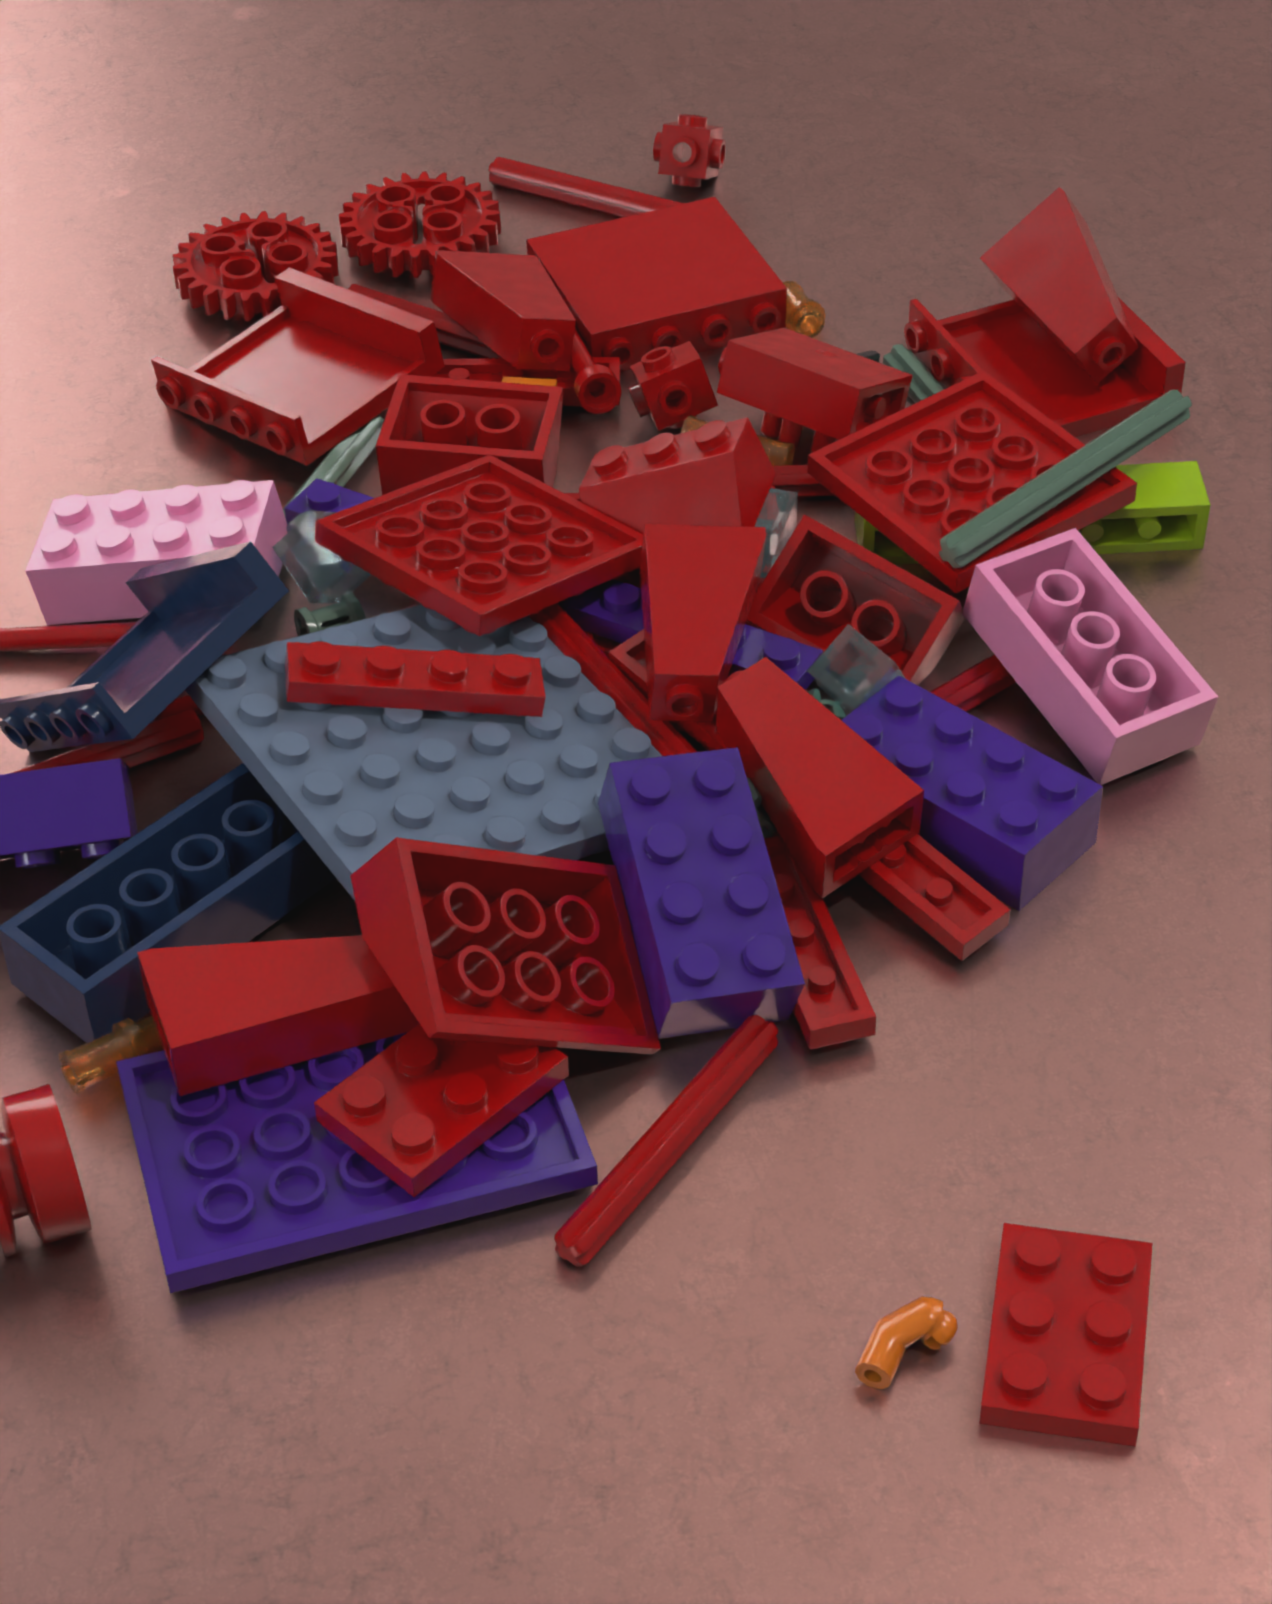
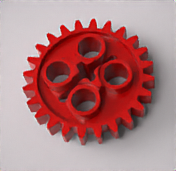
[339,171,501,278]
[173,211,339,321]

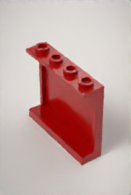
[526,197,787,372]
[151,267,445,466]
[904,297,1186,437]

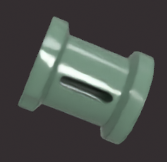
[294,592,366,636]

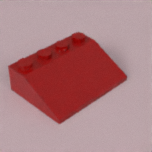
[350,837,661,1055]

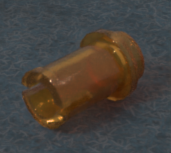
[783,281,826,338]

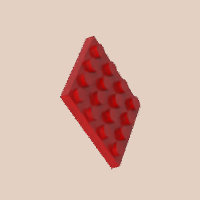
[807,371,1137,593]
[315,454,643,636]

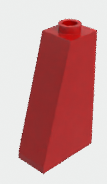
[980,187,1139,384]
[431,250,576,371]
[640,524,766,722]
[716,657,924,898]
[137,935,419,1096]

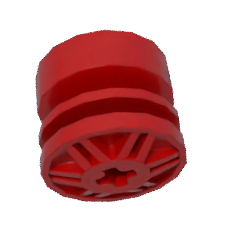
[0,1084,92,1257]

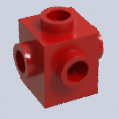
[653,114,726,187]
[628,341,719,431]

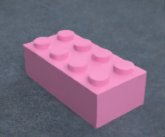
[25,480,291,625]
[962,528,1218,785]

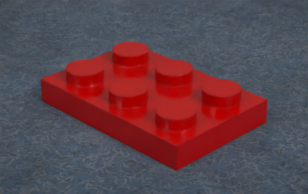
[314,1024,569,1197]
[979,1223,1153,1447]

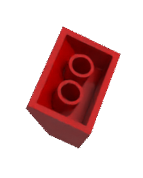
[376,374,563,495]
[579,417,776,568]
[747,514,965,694]

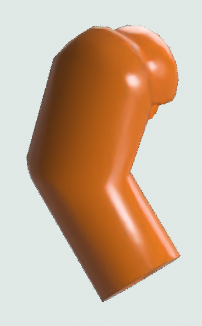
[855,1296,958,1389]

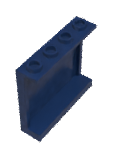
[0,541,289,752]

